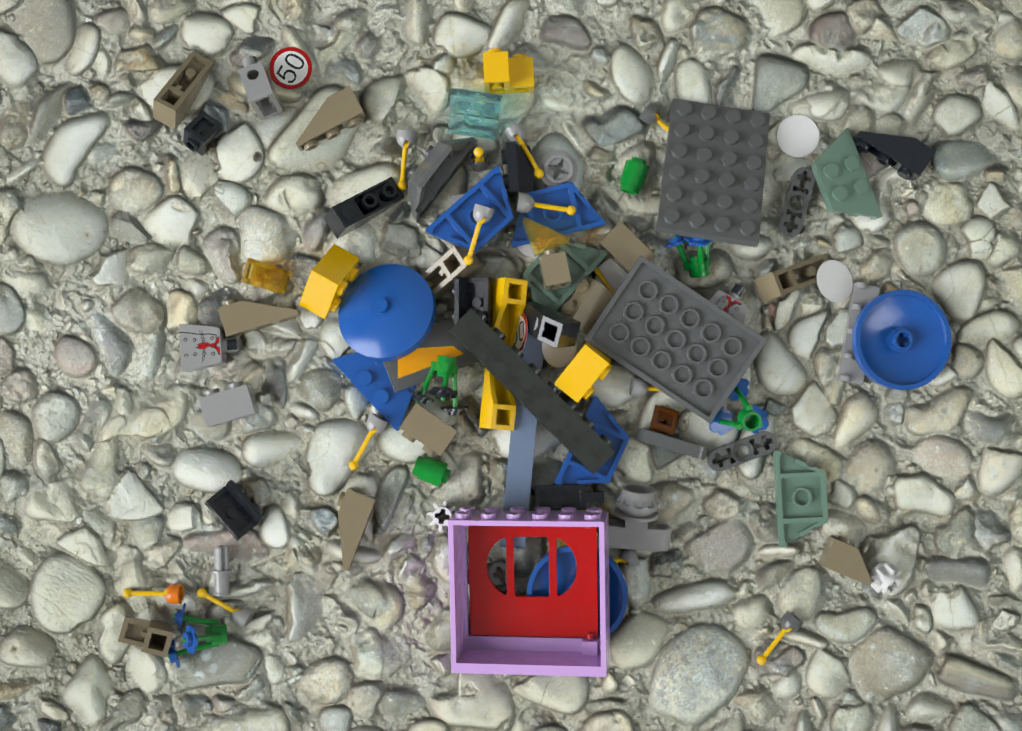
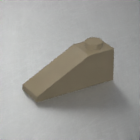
[153,51,214,129]
[421,246,482,300]
[754,253,829,303]
[218,298,302,338]
[337,488,378,571]

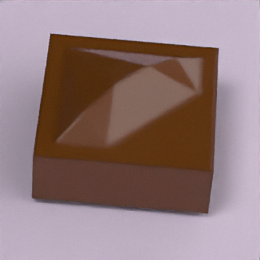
[649,405,679,437]

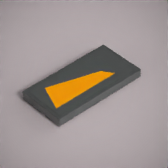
[383,318,478,393]

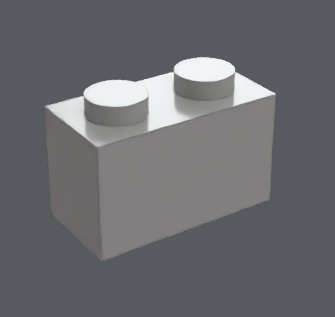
[198,381,259,427]

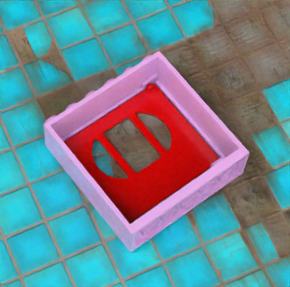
[448,506,610,677]

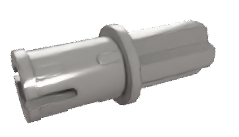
[212,545,232,596]

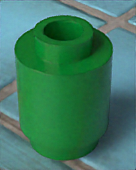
[619,157,650,196]
[412,456,451,487]

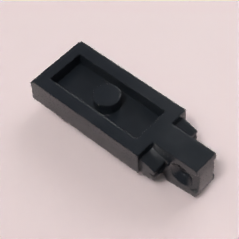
[535,484,604,511]

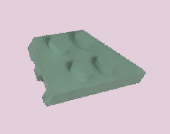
[811,128,883,220]
[523,237,608,311]
[772,450,829,547]

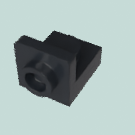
[183,110,223,156]

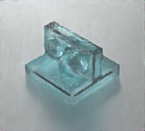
[448,88,503,140]

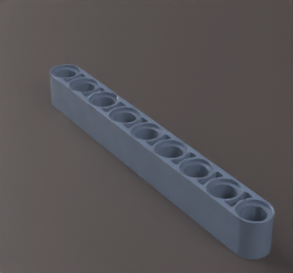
[500,331,543,549]

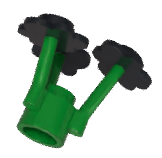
[408,355,469,417]

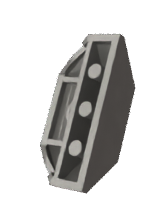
[408,137,477,222]

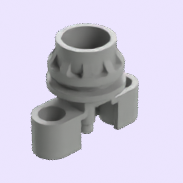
[597,483,672,551]

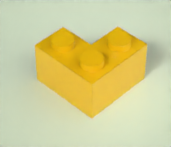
[483,48,534,95]
[299,244,360,319]
[554,342,613,403]

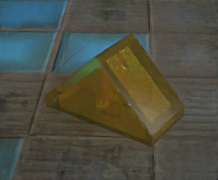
[522,217,571,257]
[241,258,291,295]

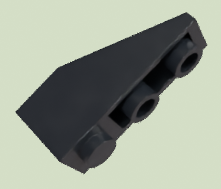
[853,131,936,181]
[324,177,405,239]
[523,298,581,348]

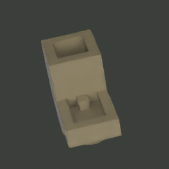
[118,615,175,658]

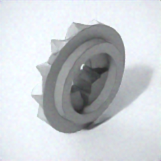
[539,150,578,187]

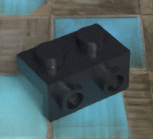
[501,141,534,197]
[452,277,492,328]
[205,480,264,541]

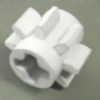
[427,500,456,532]
[870,563,901,594]

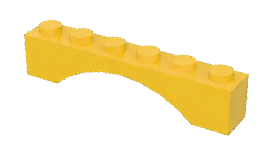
[479,277,528,431]

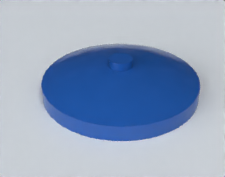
[338,264,436,361]
[852,290,952,390]
[527,545,628,638]

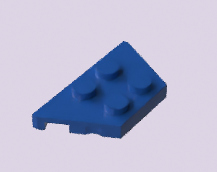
[425,165,514,253]
[512,182,606,248]
[332,352,417,431]
[554,396,630,485]

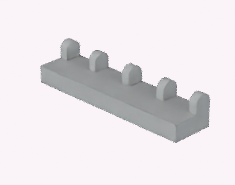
[836,282,880,385]

